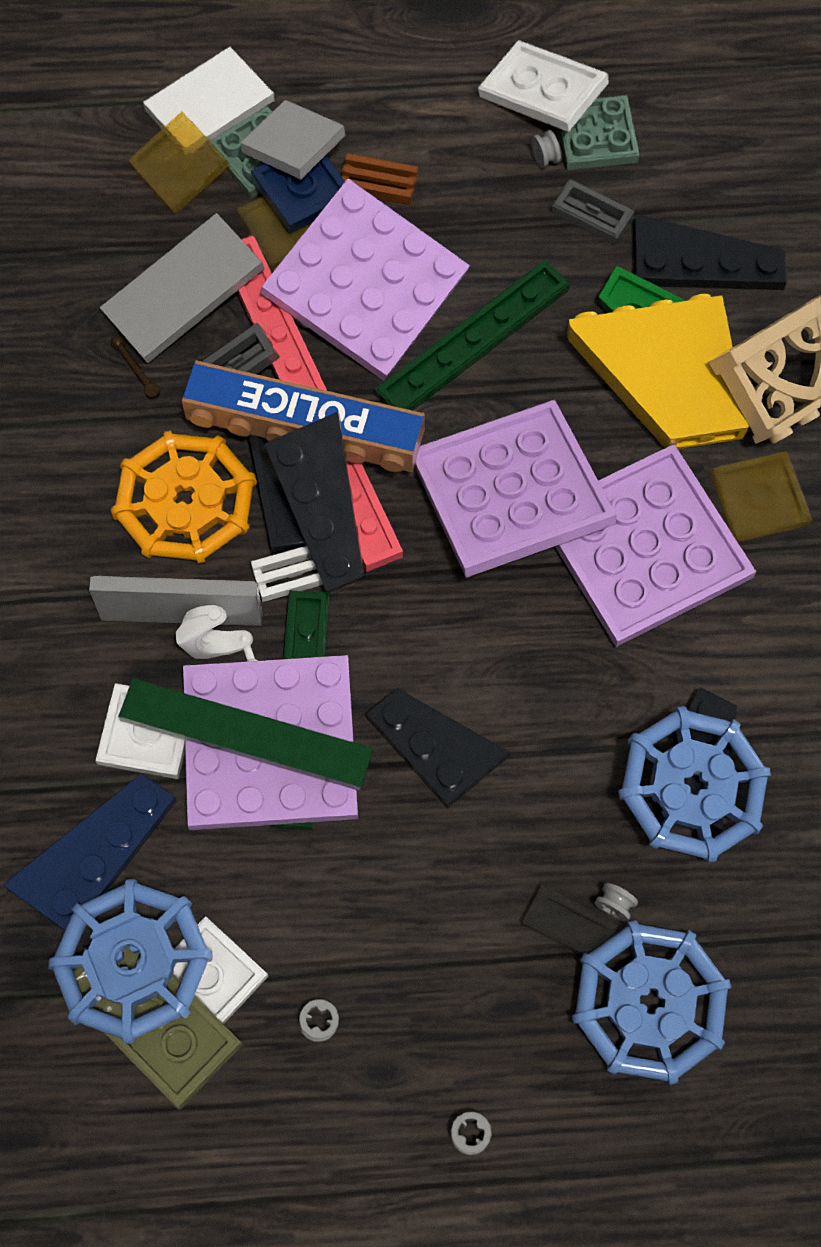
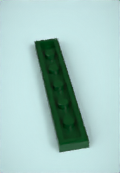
[375,259,570,411]
[270,590,330,830]
[118,678,373,791]

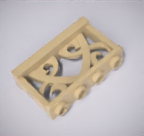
[709,295,821,444]

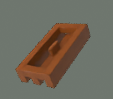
[342,153,418,205]

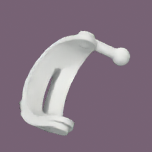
[176,605,258,662]

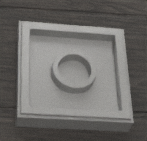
[241,100,345,179]

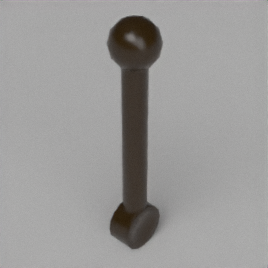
[111,335,160,400]

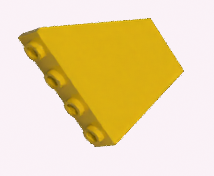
[567,294,749,449]

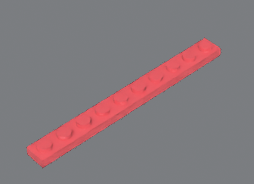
[237,235,403,572]

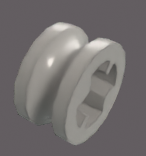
[531,130,561,168]
[595,883,638,922]
[299,999,339,1041]
[451,1112,491,1155]

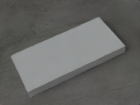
[100,213,265,364]
[89,576,263,626]

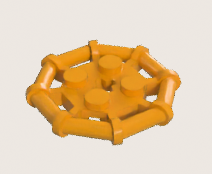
[111,430,257,564]

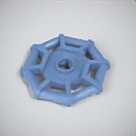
[618,706,771,863]
[49,879,212,1044]
[572,920,732,1085]

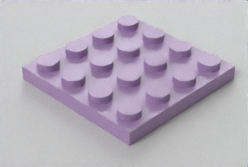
[260,179,470,381]
[414,400,616,577]
[555,444,756,647]
[183,655,358,830]

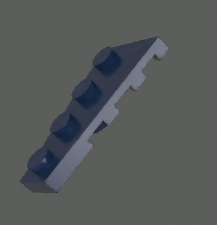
[3,774,177,931]

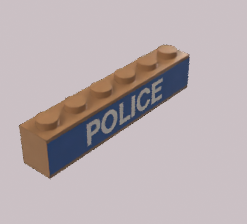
[182,360,425,473]

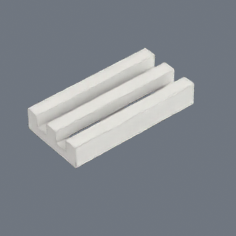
[251,546,323,602]

